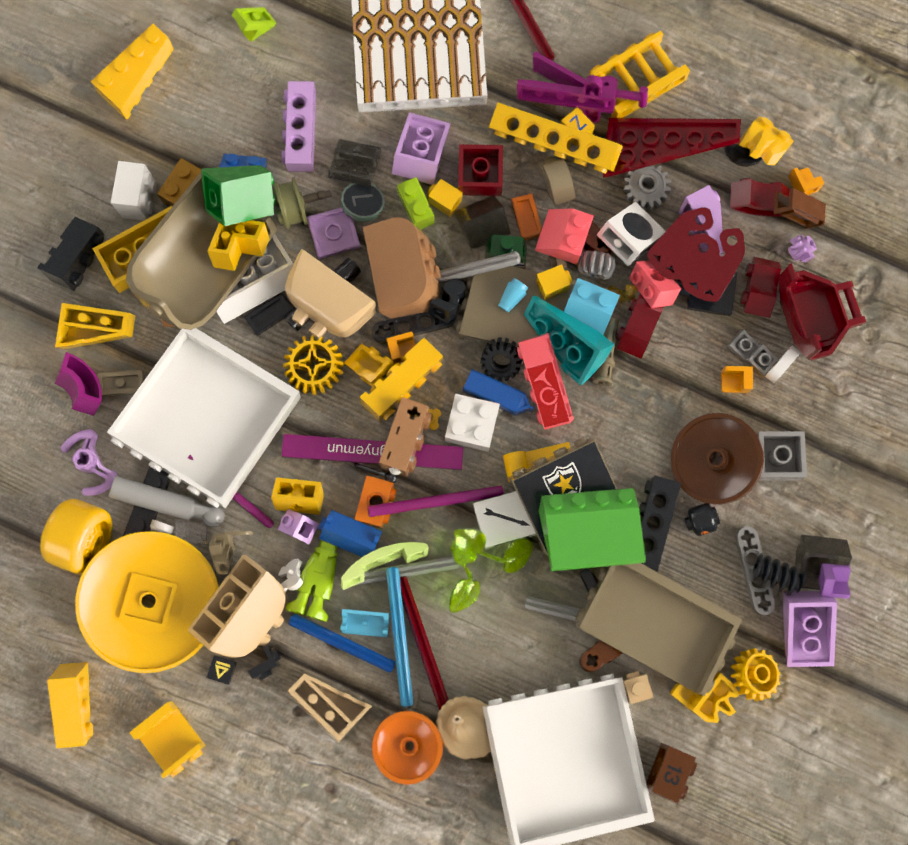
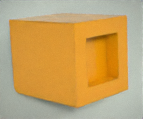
[788,167,824,195]
[386,332,415,364]
[721,366,753,393]

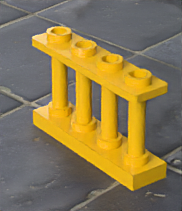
[589,31,690,118]

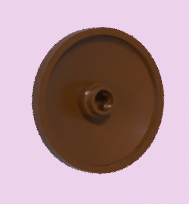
[671,413,764,505]

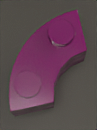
[55,352,102,416]

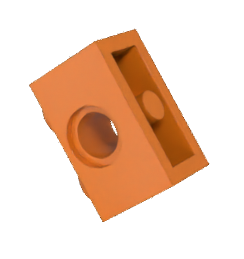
[354,475,397,529]

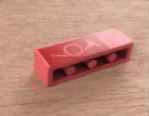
[517,333,574,430]

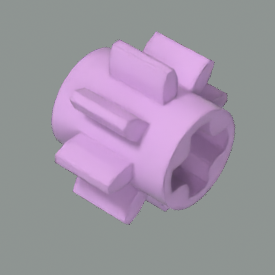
[788,235,817,263]

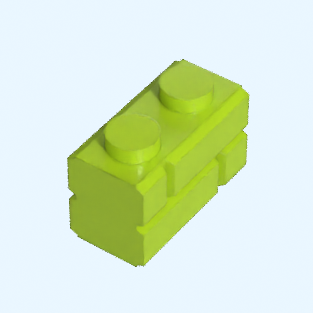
[397,177,435,230]

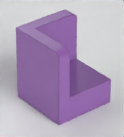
[818,564,851,598]

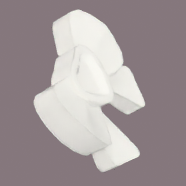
[278,559,303,592]

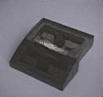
[328,139,381,187]

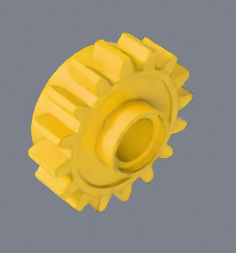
[730,648,780,701]

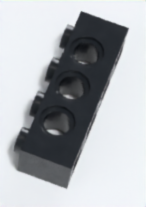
[639,476,681,572]

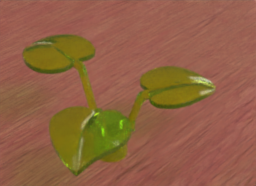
[449,529,533,613]

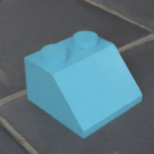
[564,278,620,335]

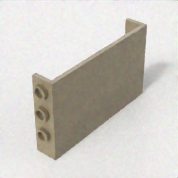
[456,258,608,358]
[575,563,743,696]

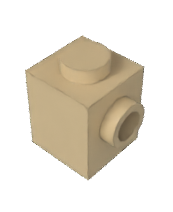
[623,671,654,704]

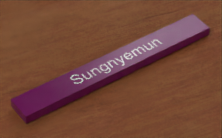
[282,434,464,470]

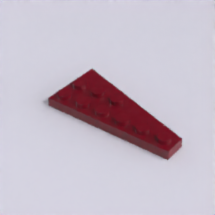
[603,118,741,178]

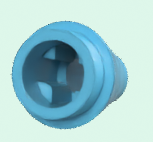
[498,278,528,313]

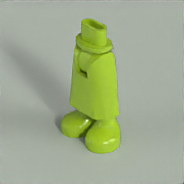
[285,540,338,622]

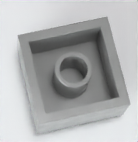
[756,431,807,481]

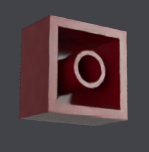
[458,144,503,196]

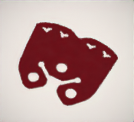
[647,207,745,302]

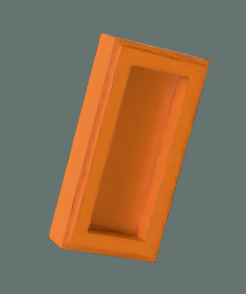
[511,193,542,240]

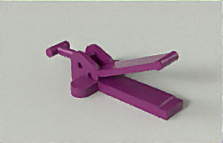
[517,52,648,123]

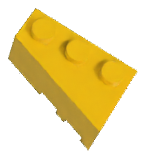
[55,303,136,349]
[47,662,93,748]

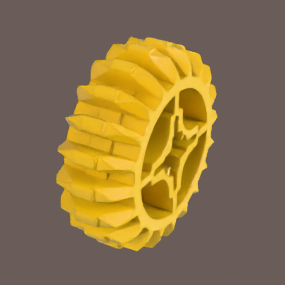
[283,335,344,395]

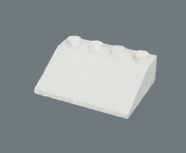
[217,234,293,324]

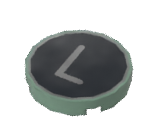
[341,182,384,222]

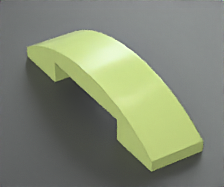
[341,542,429,590]

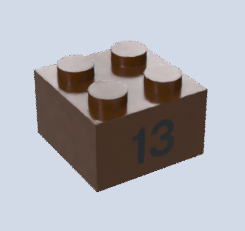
[646,743,697,804]

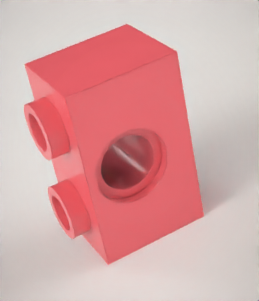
[629,259,681,308]

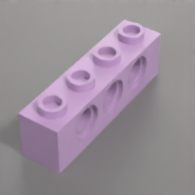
[281,81,316,172]

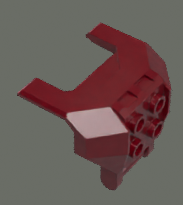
[778,263,867,360]

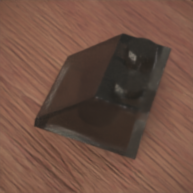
[795,534,852,590]

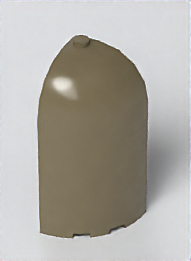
[126,172,278,330]

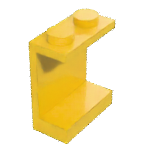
[129,701,206,778]

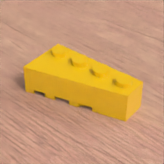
[90,23,173,120]

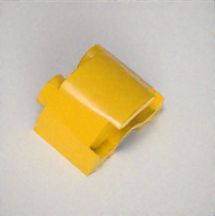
[344,343,395,387]

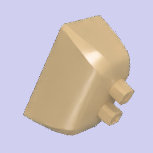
[285,249,376,339]
[189,554,285,658]

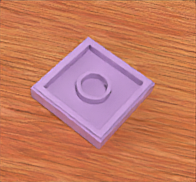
[307,207,361,259]

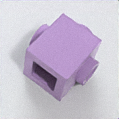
[277,509,319,544]

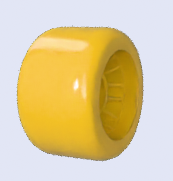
[40,499,113,575]

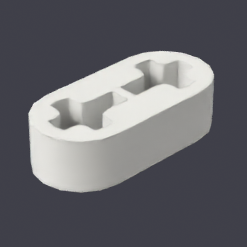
[765,345,801,384]

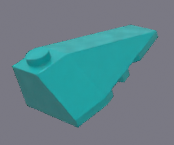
[524,296,614,386]

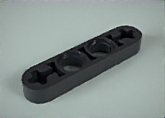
[372,311,456,344]

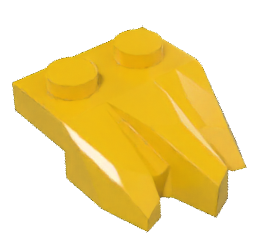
[739,116,794,165]
[669,672,739,723]

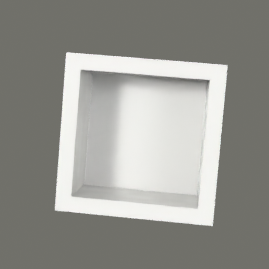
[111,161,157,221]
[445,394,500,452]

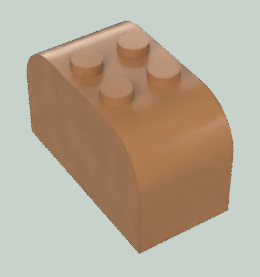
[363,217,441,319]

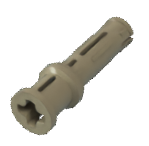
[592,317,619,386]

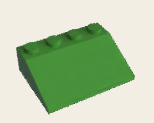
[539,488,646,571]

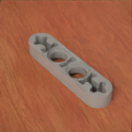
[735,527,775,615]

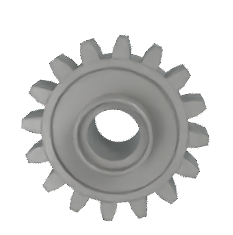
[623,165,671,211]

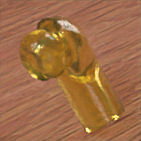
[608,284,638,302]

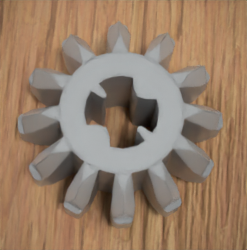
[577,250,615,280]

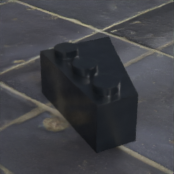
[37,217,104,291]

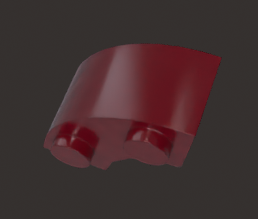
[730,178,790,216]
[740,256,781,318]
[616,294,663,359]

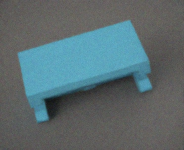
[341,609,390,637]

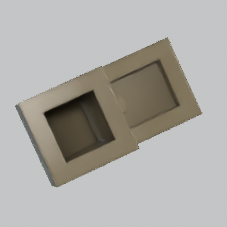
[537,157,576,206]

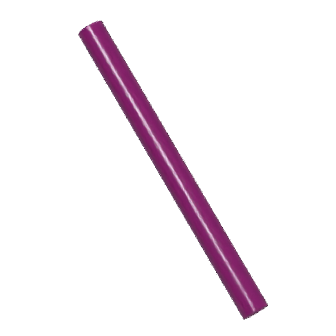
[367,485,504,517]

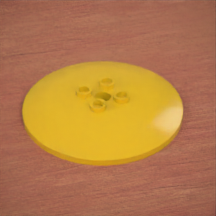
[75,531,219,673]

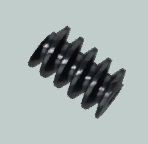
[752,553,806,596]

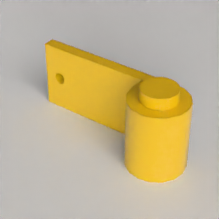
[502,442,570,483]

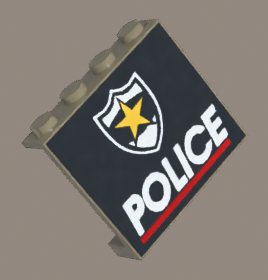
[508,437,617,555]

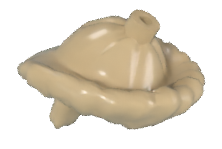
[436,696,491,759]

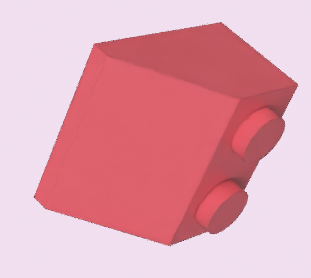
[535,208,594,265]

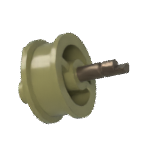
[272,177,332,230]

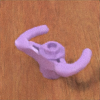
[60,429,117,496]

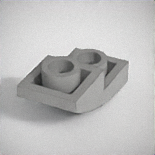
[727,329,778,376]

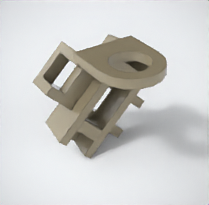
[209,531,253,575]

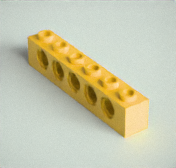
[489,102,623,174]

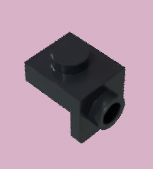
[248,645,281,681]

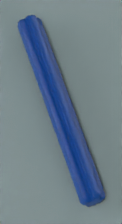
[288,614,396,673]

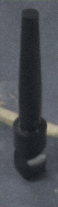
[354,463,398,483]

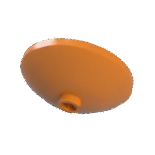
[372,711,443,785]

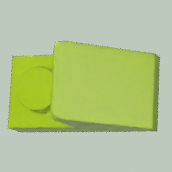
[232,7,276,42]

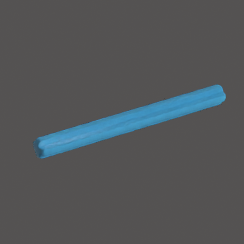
[386,567,413,707]

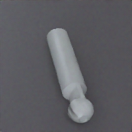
[108,476,225,527]

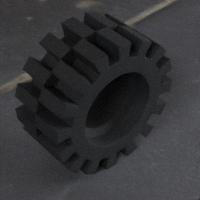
[480,337,522,381]

